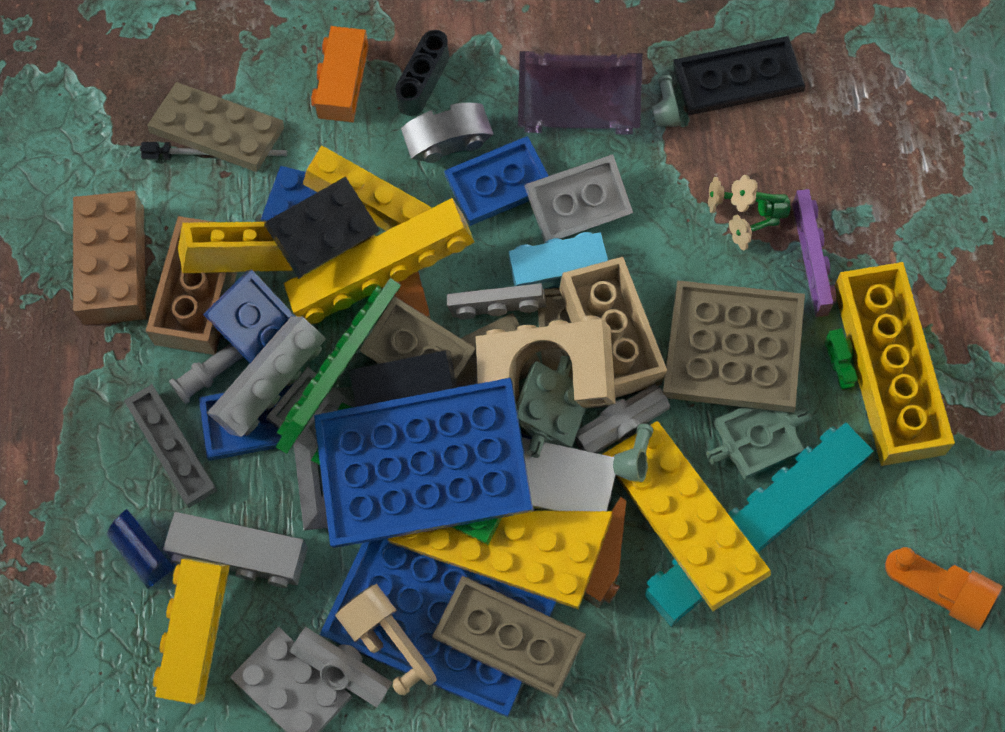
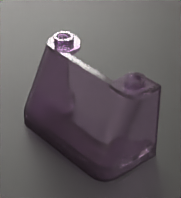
[518,51,643,135]

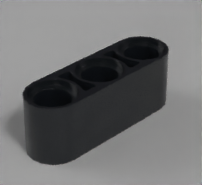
[395,29,450,116]

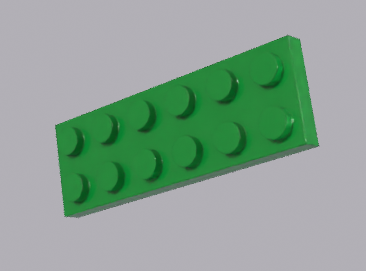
[276,278,401,454]

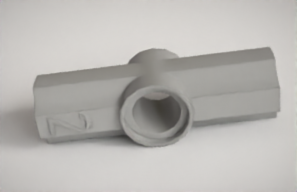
[574,384,670,453]
[289,627,393,708]

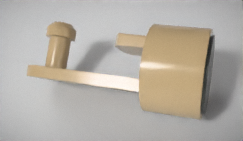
[335,584,437,696]

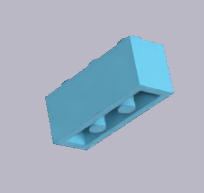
[508,232,608,289]

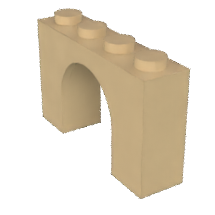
[476,316,616,408]

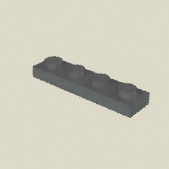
[124,384,217,508]

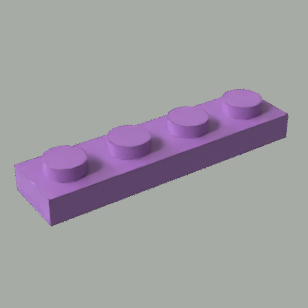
[792,189,836,317]

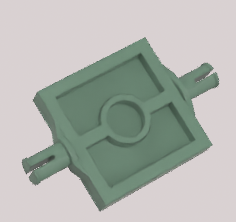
[516,356,585,458]
[706,407,812,480]

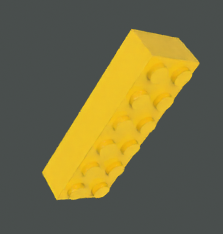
[834,262,955,466]

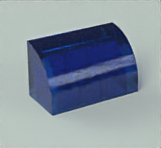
[107,509,175,589]

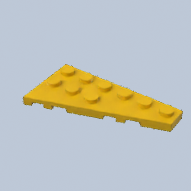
[388,511,613,610]

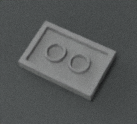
[524,154,633,243]
[230,626,353,732]

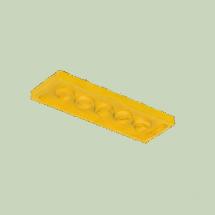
[602,421,771,611]

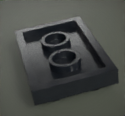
[264,177,380,279]

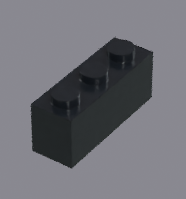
[349,350,457,407]

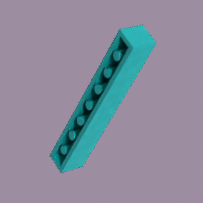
[645,422,874,627]

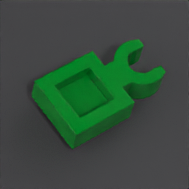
[824,328,858,390]

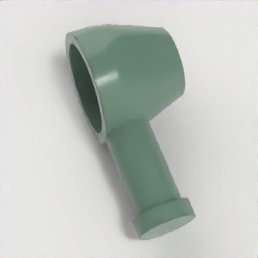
[652,75,681,127]
[613,424,653,482]

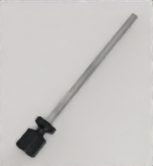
[140,142,287,160]

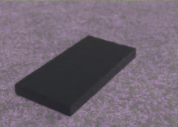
[673,36,805,116]

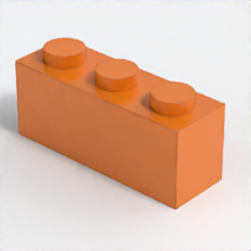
[311,26,369,123]

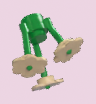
[708,175,791,250]

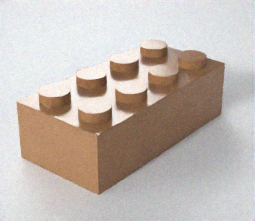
[73,191,146,325]
[146,216,237,355]

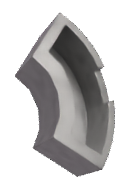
[401,103,494,163]

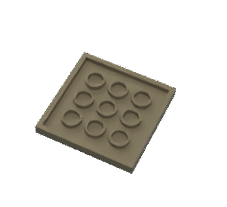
[663,280,805,413]

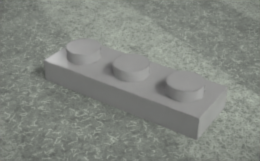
[447,283,546,320]

